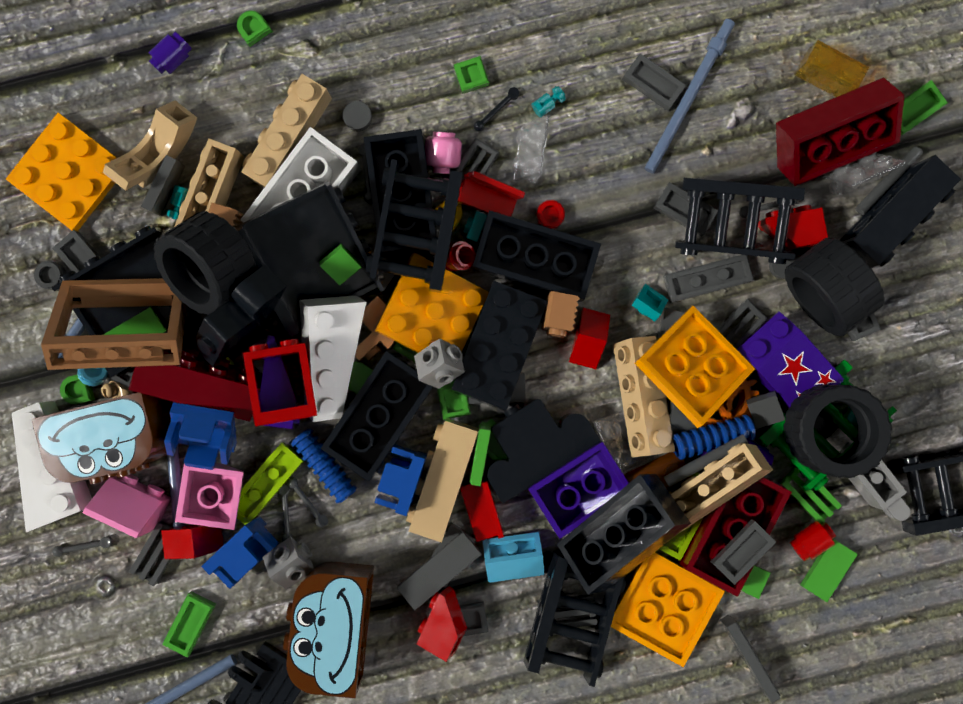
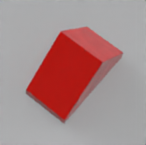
[568,307,611,369]
[161,525,224,559]

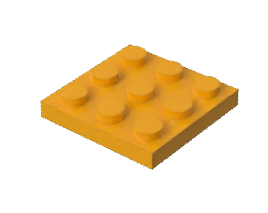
[6,113,117,231]
[375,252,489,353]
[635,306,755,428]
[611,552,725,668]

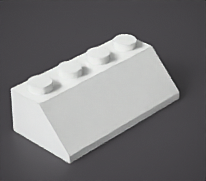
[241,127,361,223]

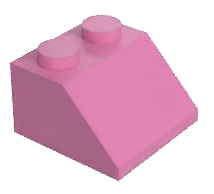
[175,463,244,530]
[82,474,171,538]

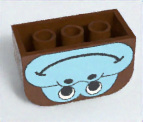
[31,393,173,484]
[283,561,375,698]

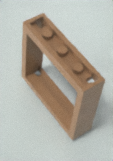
[41,278,188,370]

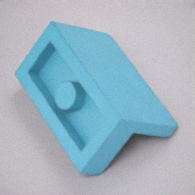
[482,532,545,582]

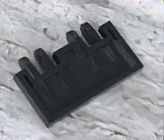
[208,641,301,704]

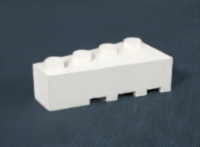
[299,295,366,422]
[12,401,92,532]

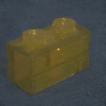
[794,40,869,97]

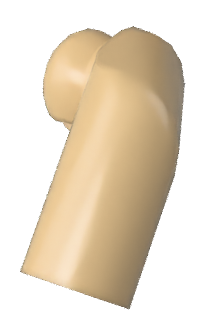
[101,381,134,399]

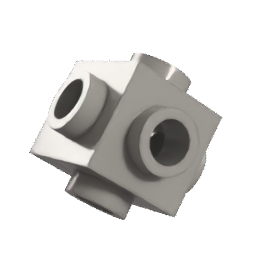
[414,338,465,389]
[262,537,314,590]

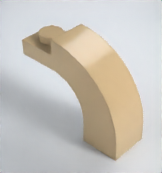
[103,100,197,191]

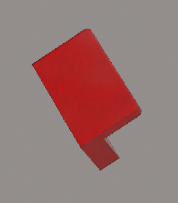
[458,171,525,217]
[460,478,504,542]

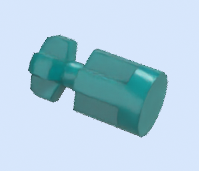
[531,86,566,118]
[167,185,189,220]

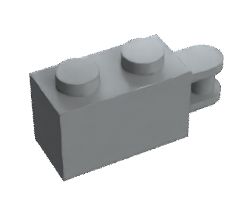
[848,460,910,521]

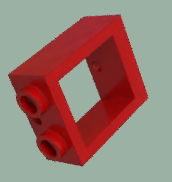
[243,339,317,427]

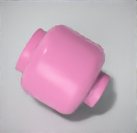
[425,131,462,174]

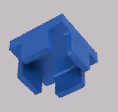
[164,402,237,470]
[374,445,428,516]
[201,516,279,589]

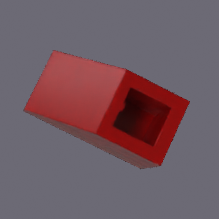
[758,205,828,250]
[417,586,467,662]

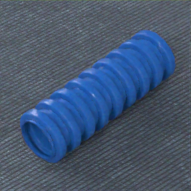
[672,414,756,460]
[291,429,357,504]

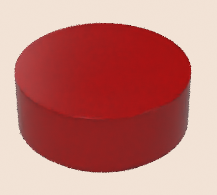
[536,200,565,229]

